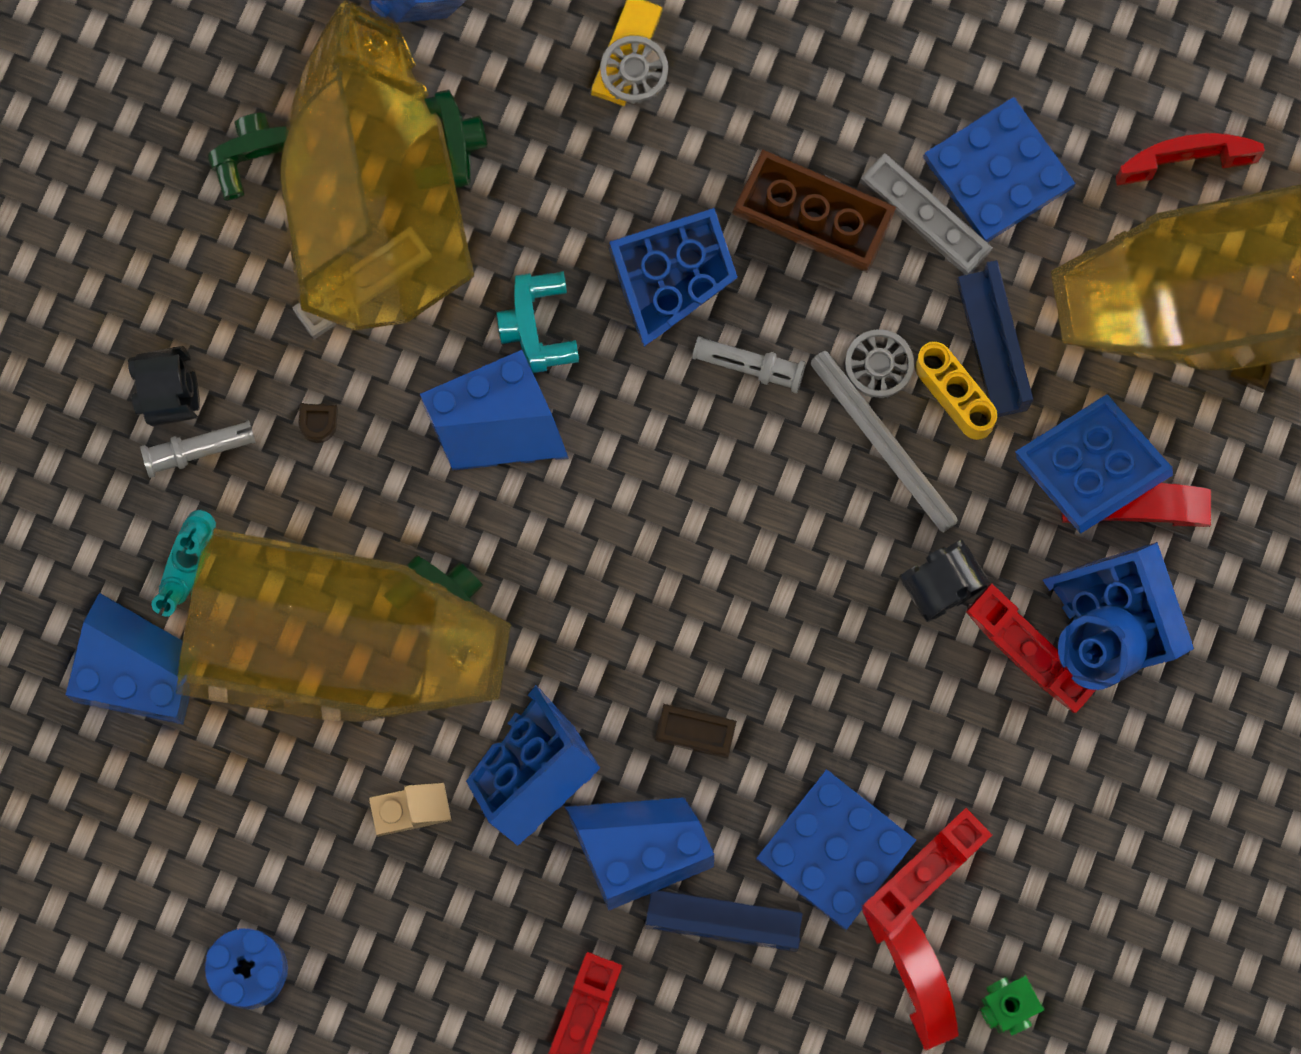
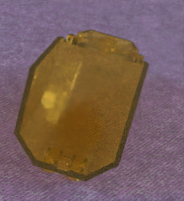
[281,0,474,330]
[1051,184,1301,370]
[176,528,511,722]

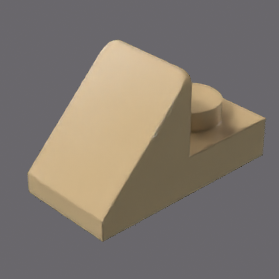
[369,783,452,837]

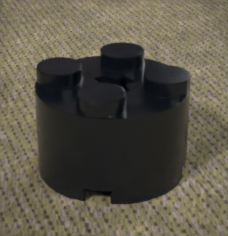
[128,346,200,427]
[899,539,990,622]

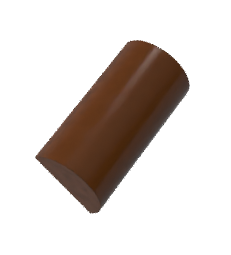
[733,149,896,273]

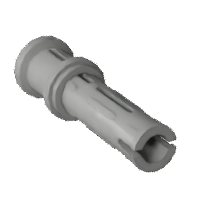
[692,336,806,394]
[140,420,256,478]

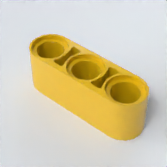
[915,342,997,440]

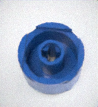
[1058,606,1147,690]
[205,928,288,1009]

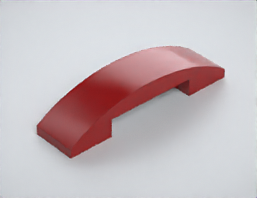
[1115,133,1265,186]
[1062,483,1211,527]
[966,583,1096,713]
[862,808,992,935]
[862,908,959,1051]
[548,952,623,1054]

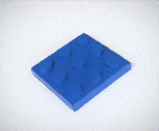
[923,97,1075,242]
[1015,394,1173,534]
[756,769,916,931]

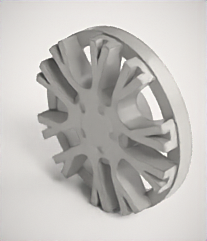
[600,36,668,104]
[845,329,914,398]

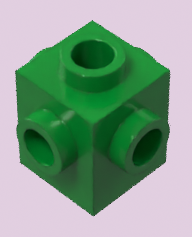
[980,975,1044,1036]

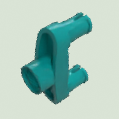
[496,271,579,373]
[152,510,216,617]

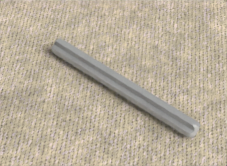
[811,351,958,532]

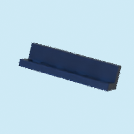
[957,260,1033,417]
[646,890,803,952]

